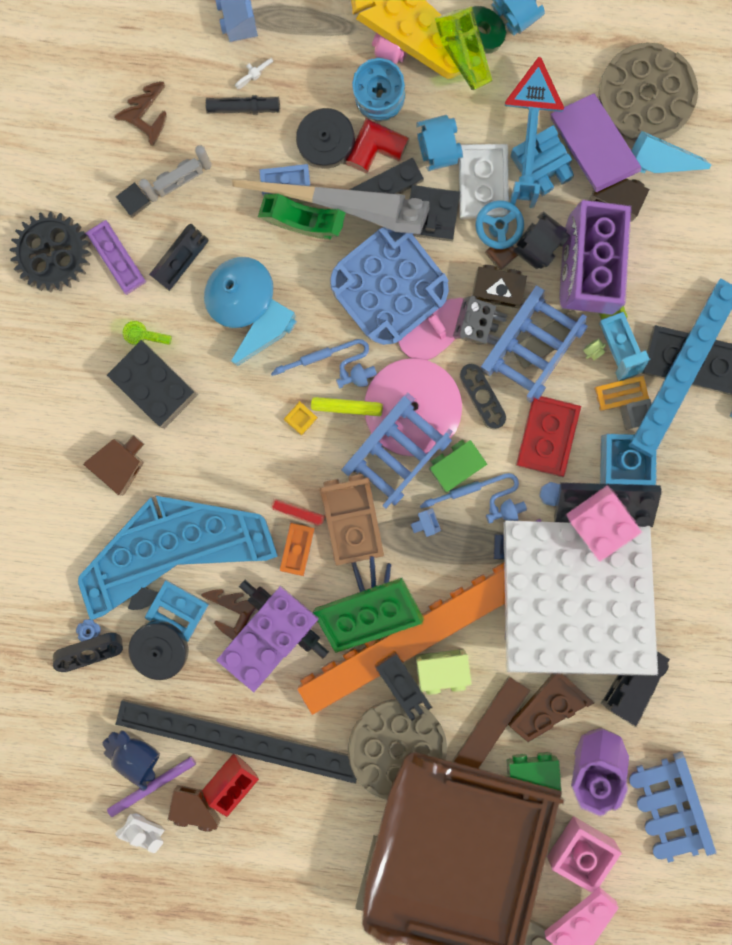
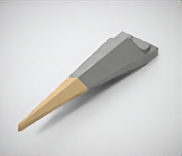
[232,179,429,234]

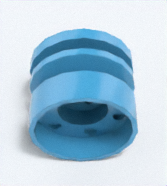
[352,58,405,121]

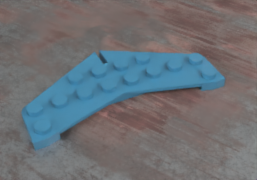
[78,496,278,620]

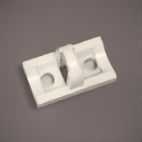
[115,813,165,853]

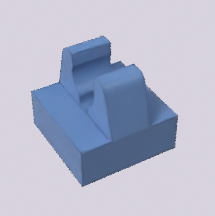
[411,508,441,537]

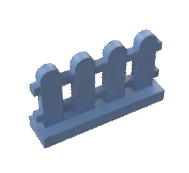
[629,751,716,863]

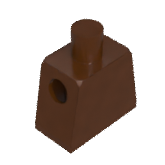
[83,435,144,496]

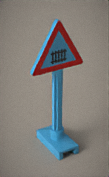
[505,57,564,208]

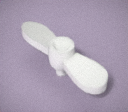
[235,58,274,89]

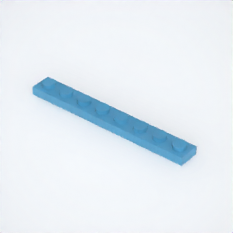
[629,278,732,458]

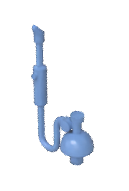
[271,339,377,389]
[420,473,527,524]

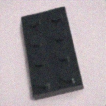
[642,325,732,395]
[554,482,662,527]

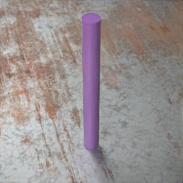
[107,756,196,817]

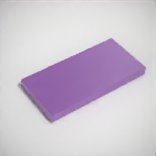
[551,93,641,192]

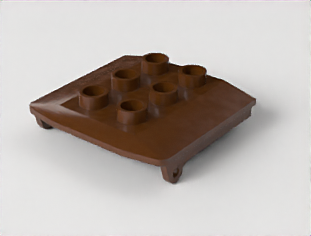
[362,752,565,945]

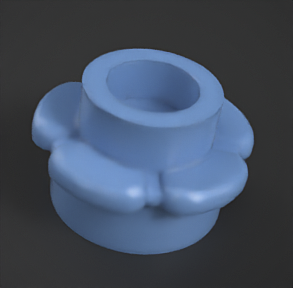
[76,619,101,642]

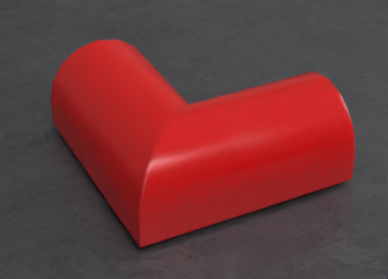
[345,118,410,174]

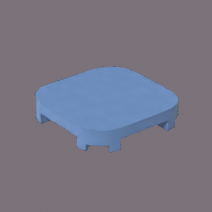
[330,227,449,345]

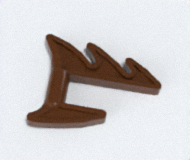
[114,81,167,146]
[201,589,256,640]

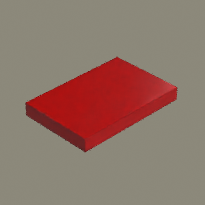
[515,396,581,477]
[271,499,326,526]

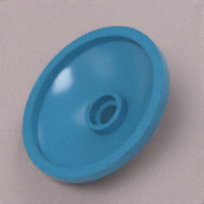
[204,257,273,328]

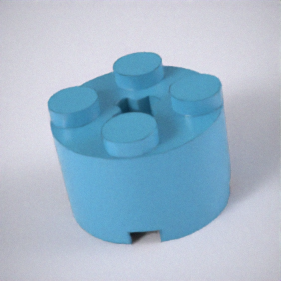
[491,0,545,36]
[416,115,463,171]

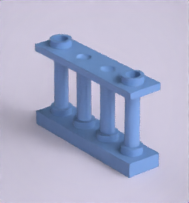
[481,285,588,403]
[341,393,453,508]

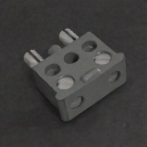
[453,296,507,345]

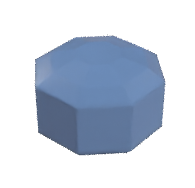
[539,482,560,506]

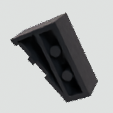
[601,651,670,727]

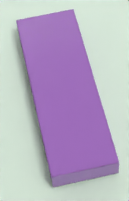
[85,220,146,295]

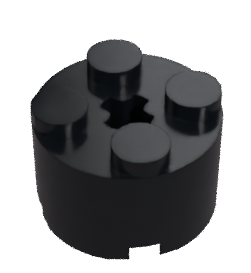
[513,211,570,269]

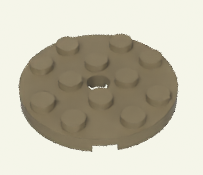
[599,43,698,141]
[348,699,447,800]

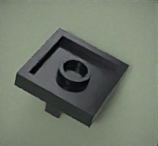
[410,185,460,242]

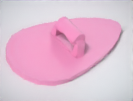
[398,298,463,360]

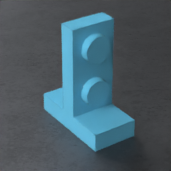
[599,312,650,381]

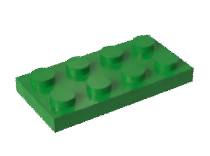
[313,577,424,653]

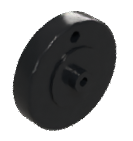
[296,108,355,169]
[128,620,189,680]

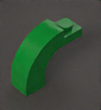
[258,194,346,240]

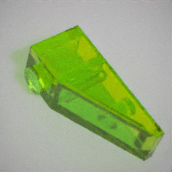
[435,6,492,90]

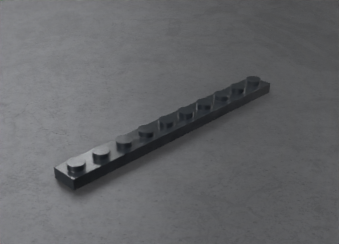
[115,699,357,784]

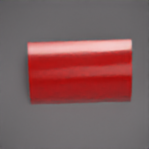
[202,754,259,817]

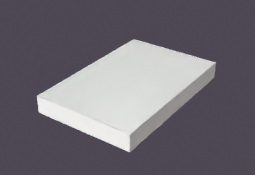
[459,144,509,219]

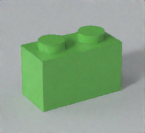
[429,439,487,493]

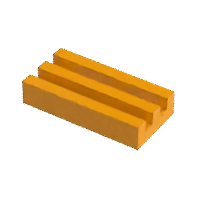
[594,375,649,411]

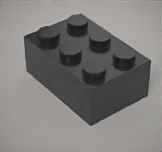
[107,340,198,429]

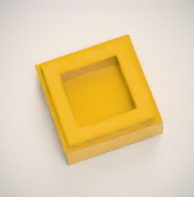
[284,401,318,436]

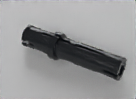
[206,95,280,115]

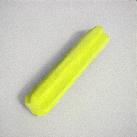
[311,397,383,416]

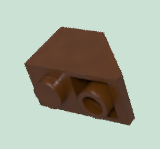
[168,785,221,832]

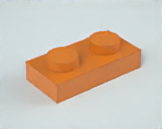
[280,523,315,576]

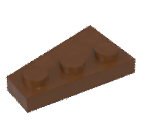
[508,673,595,742]

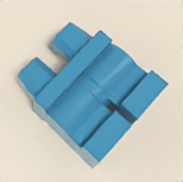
[510,125,574,196]

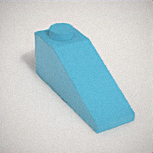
[631,131,712,173]
[231,299,297,366]

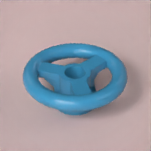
[475,200,524,249]

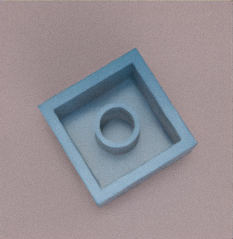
[600,434,657,485]

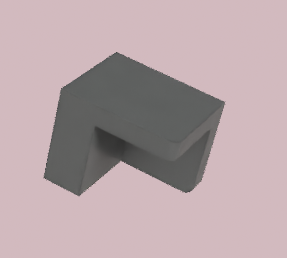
[620,399,651,430]

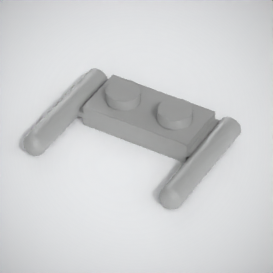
[139,145,212,202]

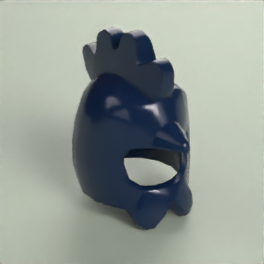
[102,731,160,791]

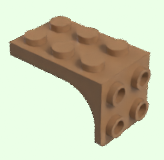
[319,474,384,566]

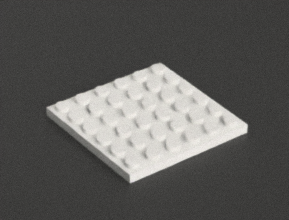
[504,521,658,675]

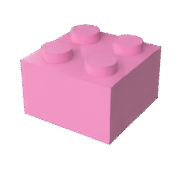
[566,485,642,562]
[547,816,622,893]

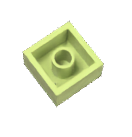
[415,649,472,695]

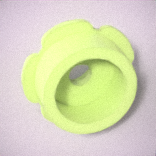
[583,338,606,360]

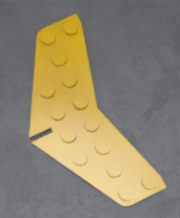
[351,0,484,79]

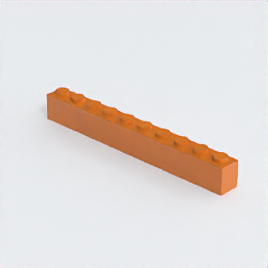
[297,562,505,715]

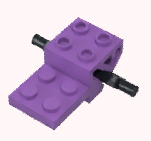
[216,579,329,693]

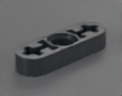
[459,364,506,429]
[53,632,123,672]

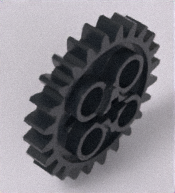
[9,211,92,292]

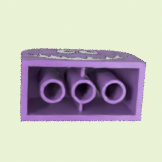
[560,200,631,315]

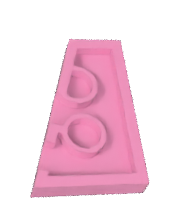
[544,887,618,945]

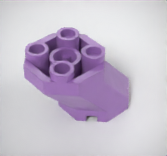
[571,728,629,816]

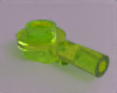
[123,321,172,345]

